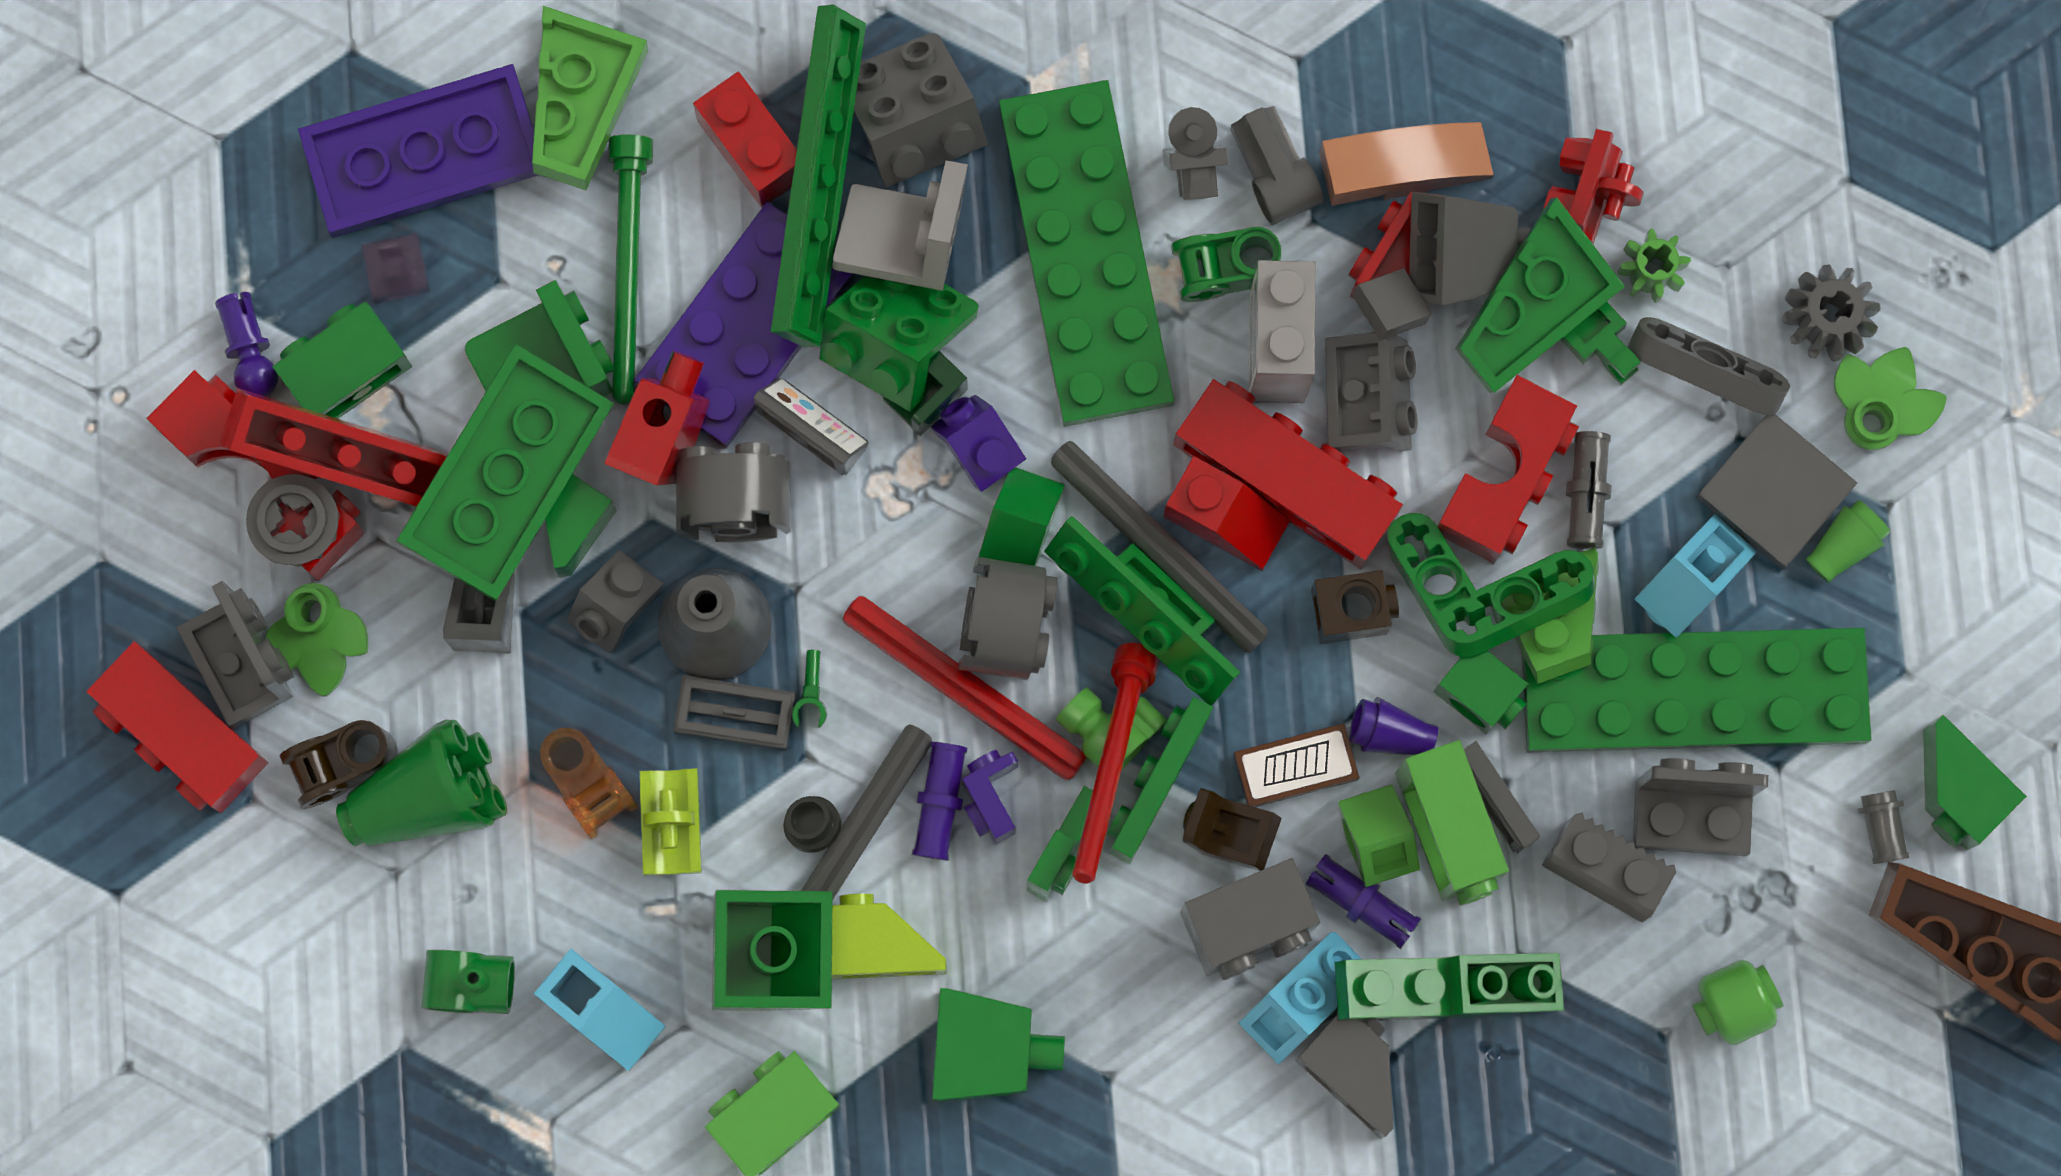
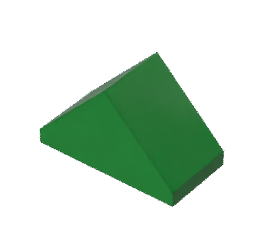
[976,467,1065,576]
[545,474,617,578]

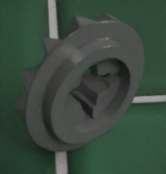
[246,474,340,567]

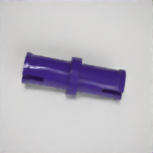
[912,741,968,861]
[1305,854,1421,950]

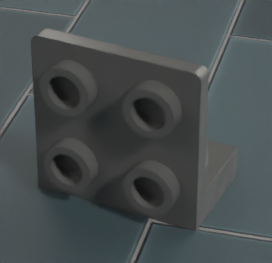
[1633,758,1769,856]

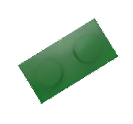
[272,301,412,419]

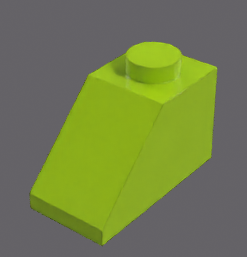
[832,894,947,980]

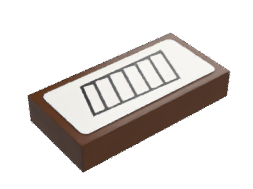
[1233,723,1360,807]

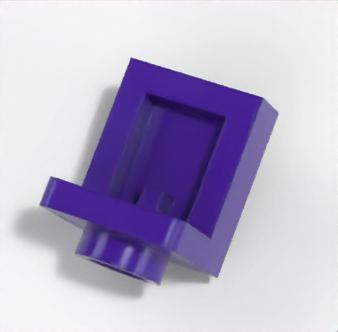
[931,395,1027,492]
[962,750,1018,845]

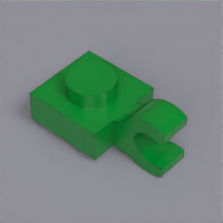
[1560,302,1641,385]

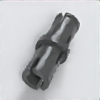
[1566,431,1612,549]

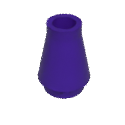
[1349,697,1438,755]

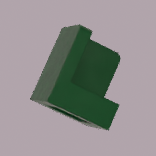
[883,351,968,436]

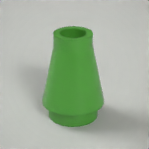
[1805,500,1891,583]

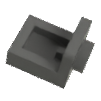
[567,550,664,653]

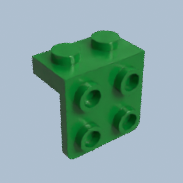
[819,276,979,411]
[465,280,615,397]

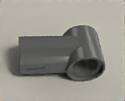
[1230,106,1324,226]

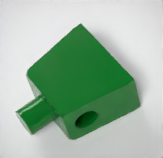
[932,988,1065,1102]

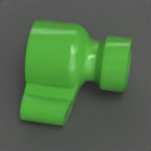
[1056,687,1167,770]

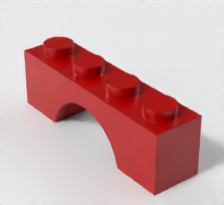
[146,370,365,581]

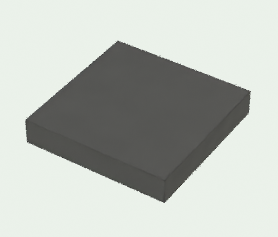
[1696,414,1858,570]

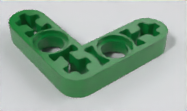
[1387,513,1595,657]

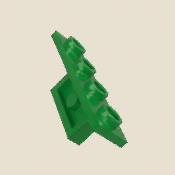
[1044,516,1240,706]

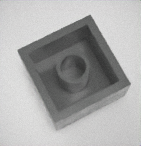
[1180,858,1321,981]

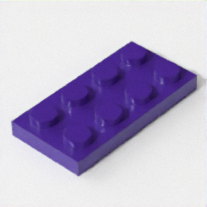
[298,64,538,238]
[634,202,855,449]

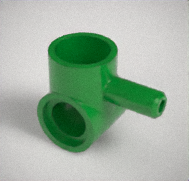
[421,950,515,1014]

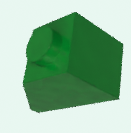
[1923,715,2027,851]

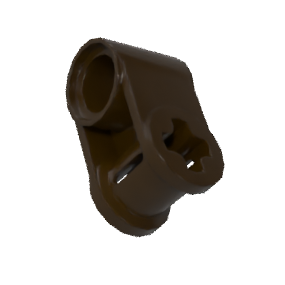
[279,720,398,809]

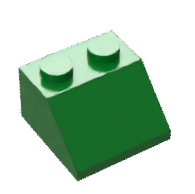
[712,890,833,1011]

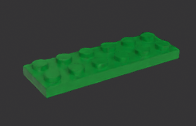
[999,80,1174,427]
[1522,628,1872,753]

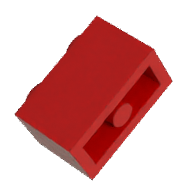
[693,71,797,208]

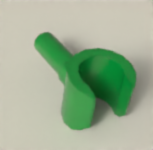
[792,649,828,728]

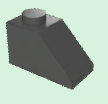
[1295,1013,1393,1139]

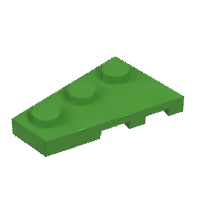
[532,6,648,191]

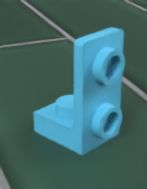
[1238,932,1362,1065]

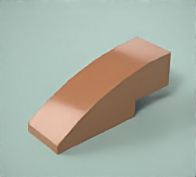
[1319,122,1494,206]

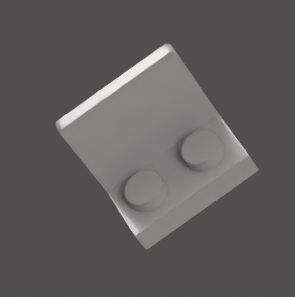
[832,160,968,291]

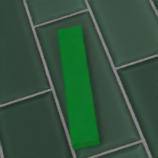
[771,4,866,347]

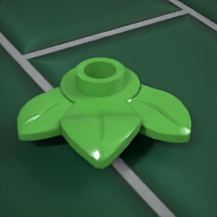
[1834,347,1947,450]
[265,583,368,697]

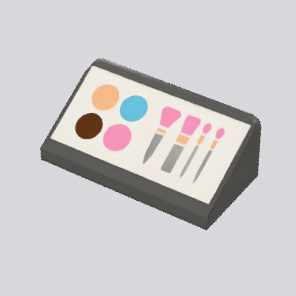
[753,378,869,475]

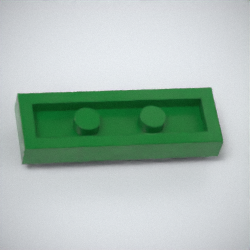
[1106,696,1214,864]

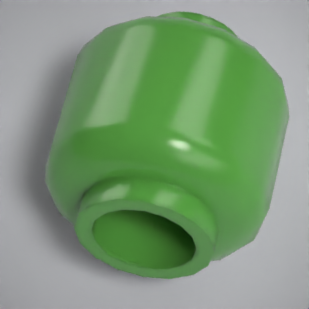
[1692,959,1784,1045]

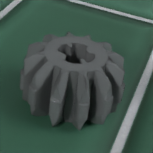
[1782,264,1881,362]

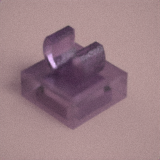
[362,233,430,304]

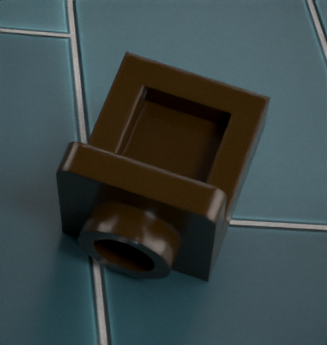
[1183,788,1282,871]

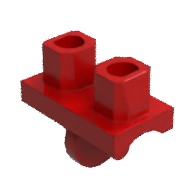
[1543,129,1644,244]

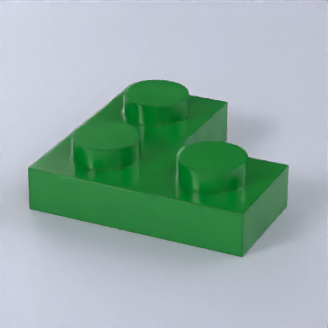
[1026,786,1093,902]

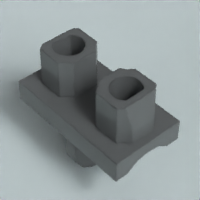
[1163,107,1228,200]

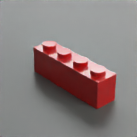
[1173,379,1403,570]
[220,388,448,506]

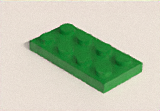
[395,343,614,601]

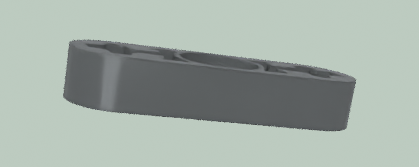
[1628,317,1790,415]

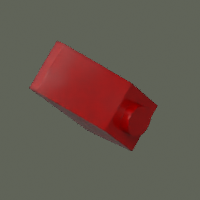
[1163,456,1290,571]

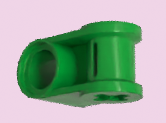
[1171,227,1281,302]

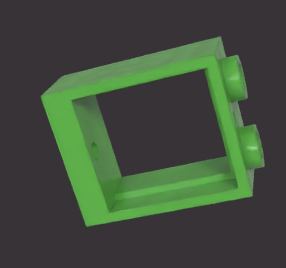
[1395,739,1509,906]

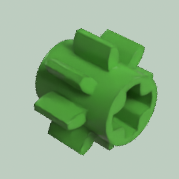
[1617,229,1691,303]

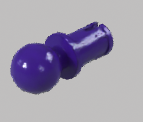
[215,291,278,397]

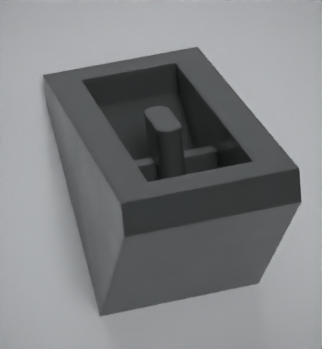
[443,571,515,653]

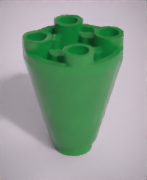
[336,719,507,846]

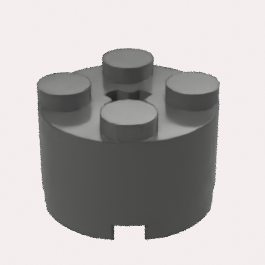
[676,442,791,542]
[958,556,1058,681]

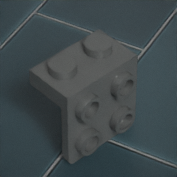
[854,33,988,188]
[176,581,294,729]

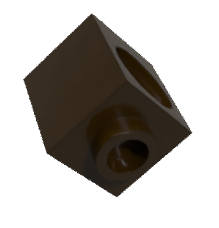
[1311,570,1399,644]

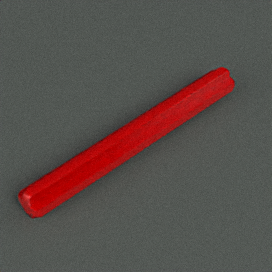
[842,596,1086,781]

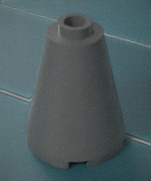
[658,568,772,680]

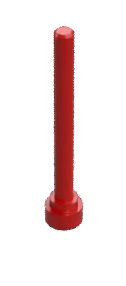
[1072,643,1160,884]

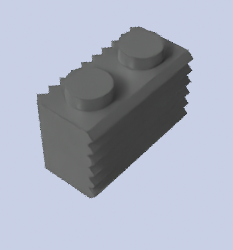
[1542,812,1676,922]

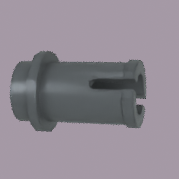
[1857,790,1909,864]

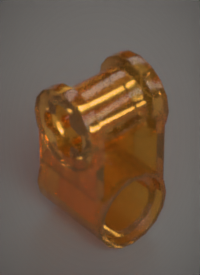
[540,728,639,840]

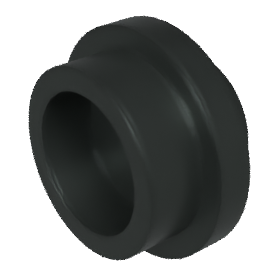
[783,796,841,853]

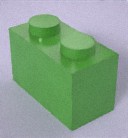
[704,1051,841,1176]

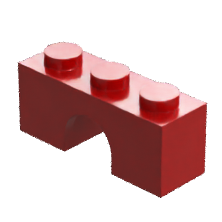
[1437,375,1579,564]

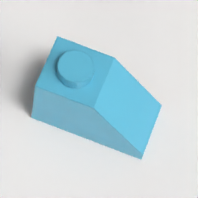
[1634,513,1757,638]

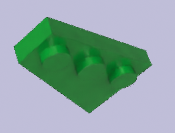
[1455,197,1625,393]

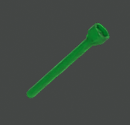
[608,134,653,405]

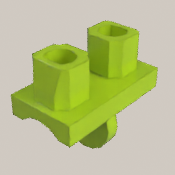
[640,768,702,876]

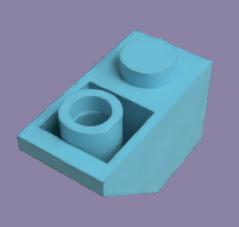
[533,948,666,1071]

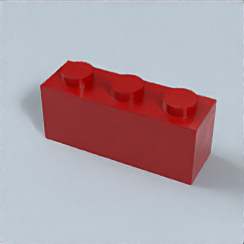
[86,641,269,813]

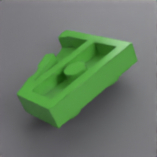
[1501,547,1599,684]

